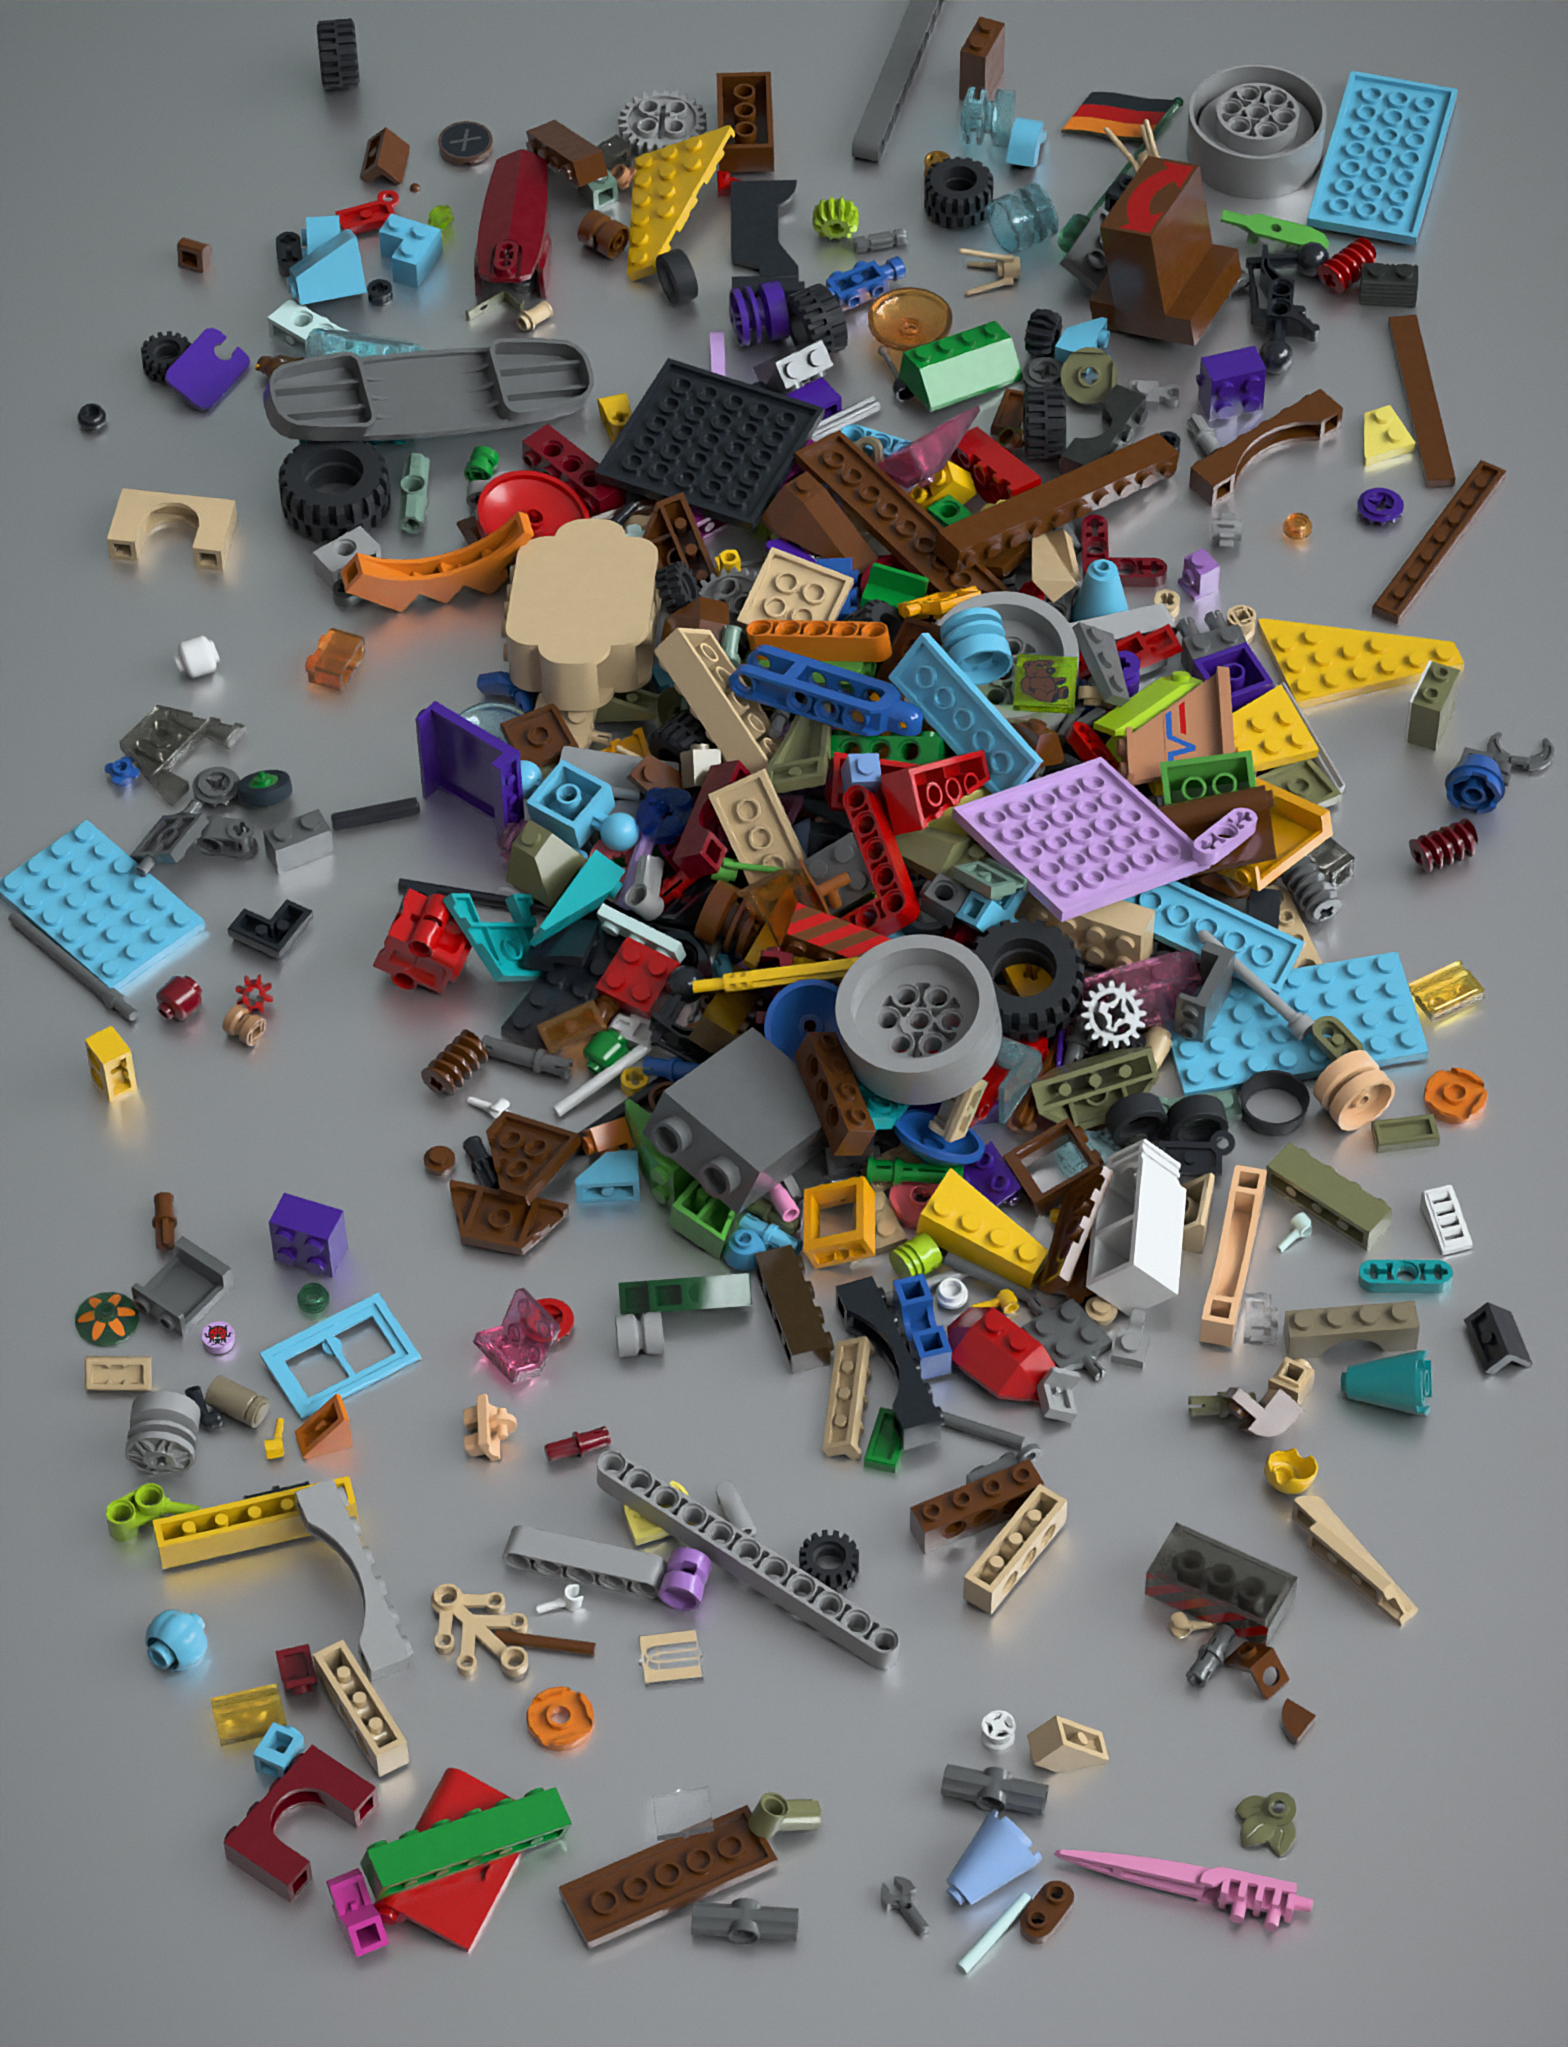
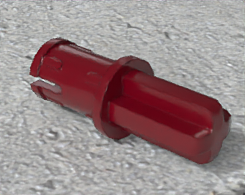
[544,1426,611,1461]

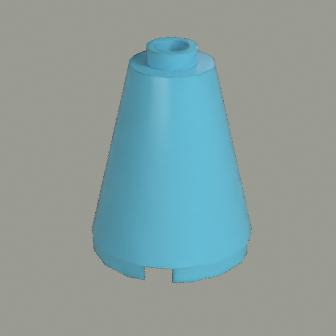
[1071,559,1129,622]

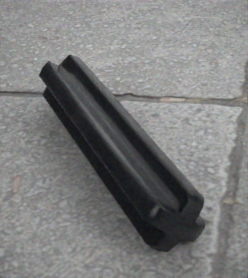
[331,797,420,831]

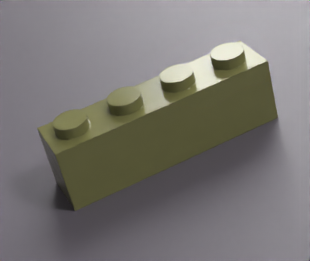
[1266,1142,1392,1251]

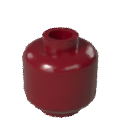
[156,975,202,1021]

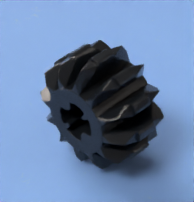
[1024,309,1063,357]

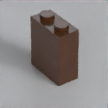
[959,17,1005,106]

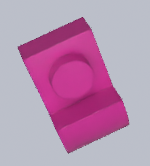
[326,1868,389,1957]

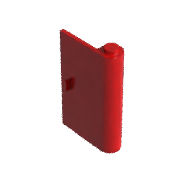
[373,1768,520,1952]

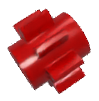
[235,974,273,1014]

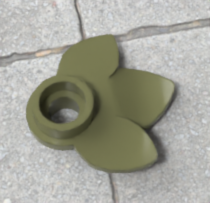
[1235,1792,1297,1857]

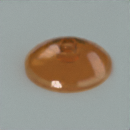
[868,287,952,352]

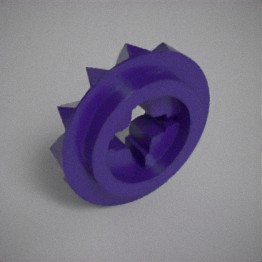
[1357,488,1404,526]

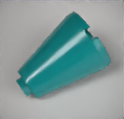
[1341,1350,1432,1416]

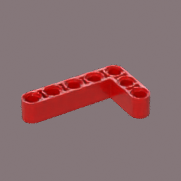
[840,785,920,937]

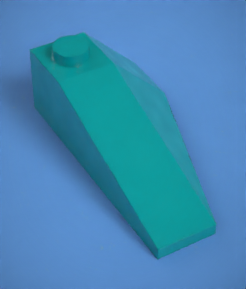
[529,850,626,946]

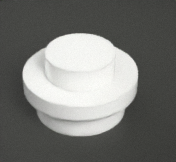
[936,1278,968,1309]

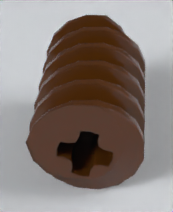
[421,1029,488,1096]

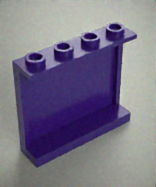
[415,701,525,848]

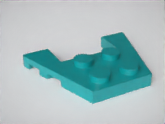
[443,893,544,982]

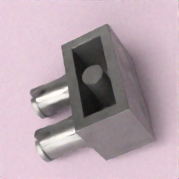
[1176,610,1248,677]

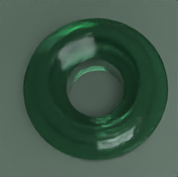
[297,1282,330,1314]

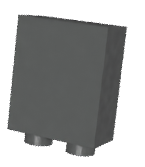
[642,1027,828,1214]

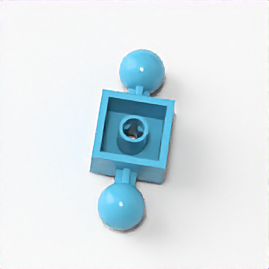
[521,759,639,852]

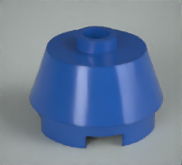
[1445,754,1505,815]

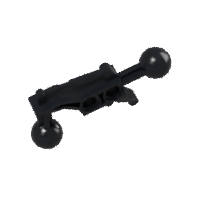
[1246,242,1330,375]
[648,965,713,1063]

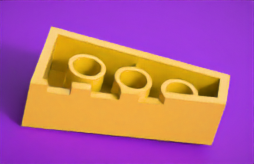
[915,1168,1049,1290]

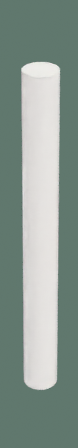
[552,1036,658,1117]

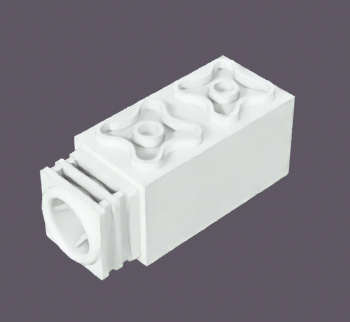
[1086,1139,1186,1317]

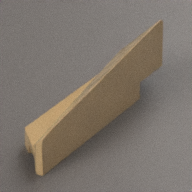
[1032,530,1081,603]
[1292,1496,1418,1627]

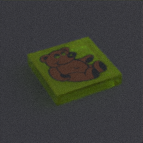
[1013,654,1078,714]

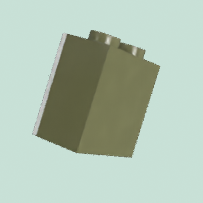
[1404,660,1460,751]

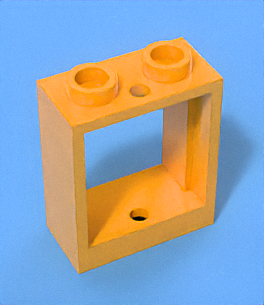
[803,1176,875,1269]

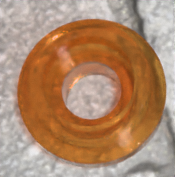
[1283,513,1312,540]

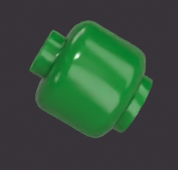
[583,1029,629,1075]

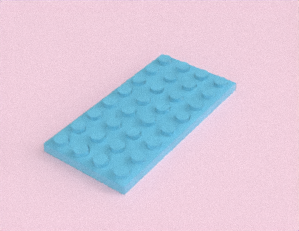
[1307,71,1458,246]
[1155,951,1429,1097]

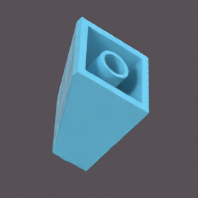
[286,229,367,305]

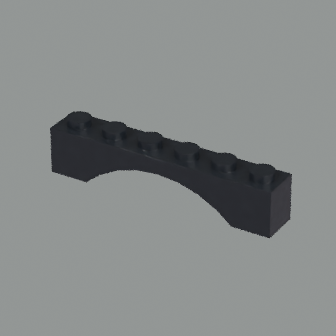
[836,1276,945,1450]

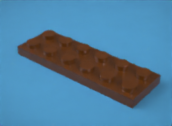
[559,1805,778,1949]

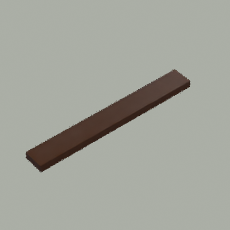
[1388,315,1456,488]
[1372,460,1506,624]

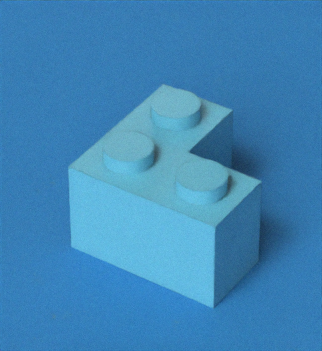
[379,214,443,289]

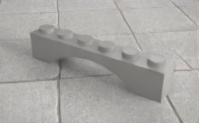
[295,1478,413,1682]

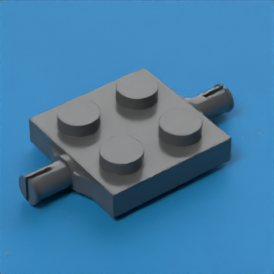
[130,799,209,877]
[1021,1297,1113,1380]

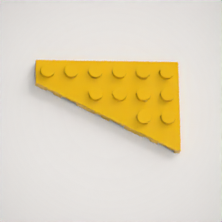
[627,125,735,281]
[1257,618,1464,709]

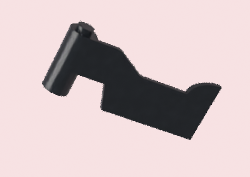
[731,180,805,298]

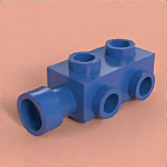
[826,256,906,312]

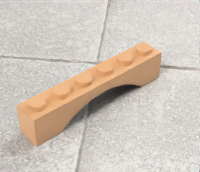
[1200,1165,1267,1347]

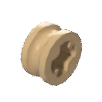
[1154,589,1180,618]

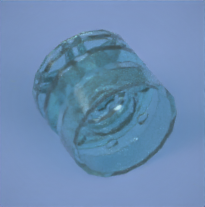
[961,86,1016,148]
[987,182,1059,254]

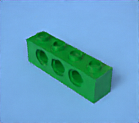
[831,730,947,765]

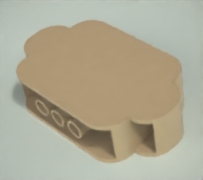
[501,519,662,711]

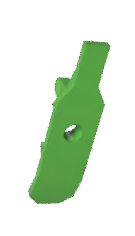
[1220,209,1329,251]

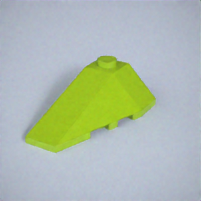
[1093,671,1203,736]

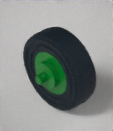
[237,770,292,807]

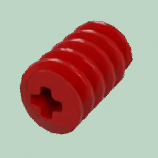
[1317,237,1376,294]

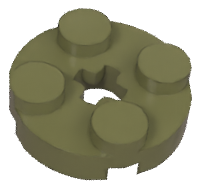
[1061,347,1118,405]

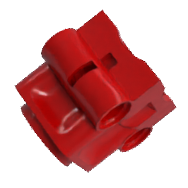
[372,888,472,994]

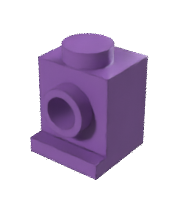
[1178,548,1220,601]

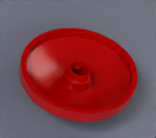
[475,470,590,565]

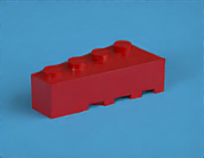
[948,426,1041,505]
[880,750,991,836]

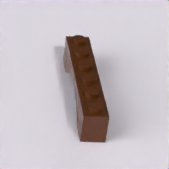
[1189,389,1343,506]

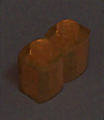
[305,628,365,692]

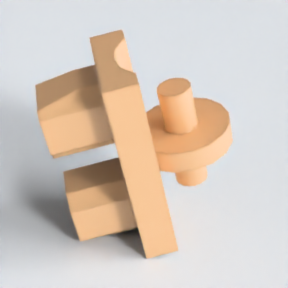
[463,1394,517,1462]

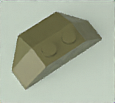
[1030,1046,1159,1130]

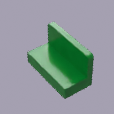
[860,562,929,619]

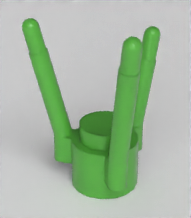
[710,857,786,904]

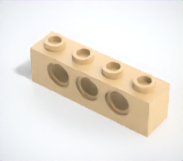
[963,1484,1067,1615]
[313,1639,409,1777]

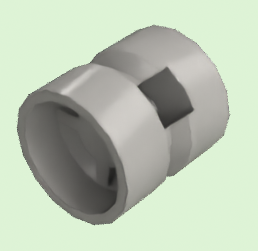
[615,1311,664,1357]

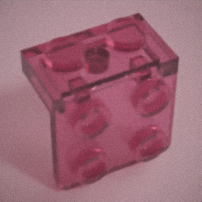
[473,1288,560,1384]

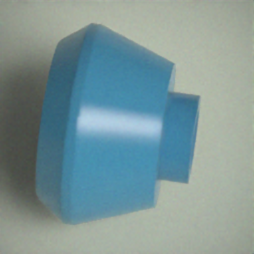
[723,1229,767,1271]

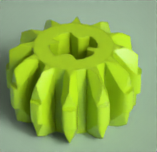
[812,196,859,241]

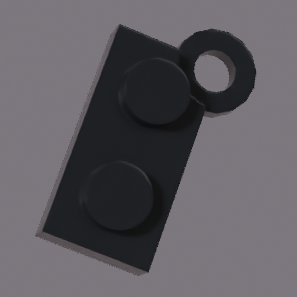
[1158,1130,1235,1176]

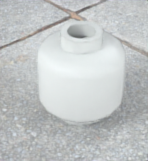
[174,635,220,679]

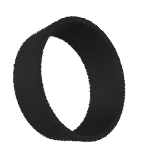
[1240,1070,1310,1136]

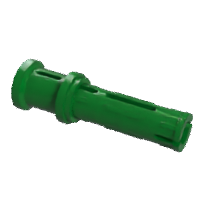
[866,1156,963,1186]

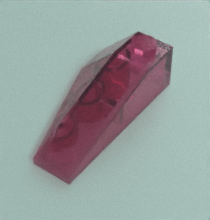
[876,405,980,488]

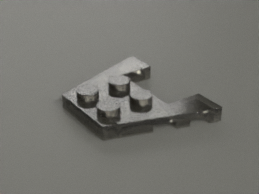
[119,705,246,807]

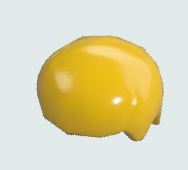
[1264,1448,1319,1496]

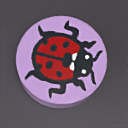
[202,1321,235,1354]

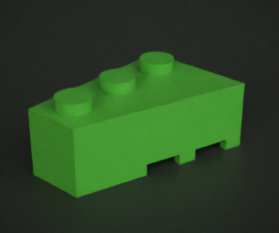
[668,1179,736,1260]

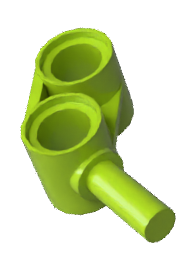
[106,1483,201,1542]

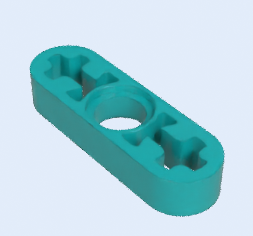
[1358,1260,1453,1293]

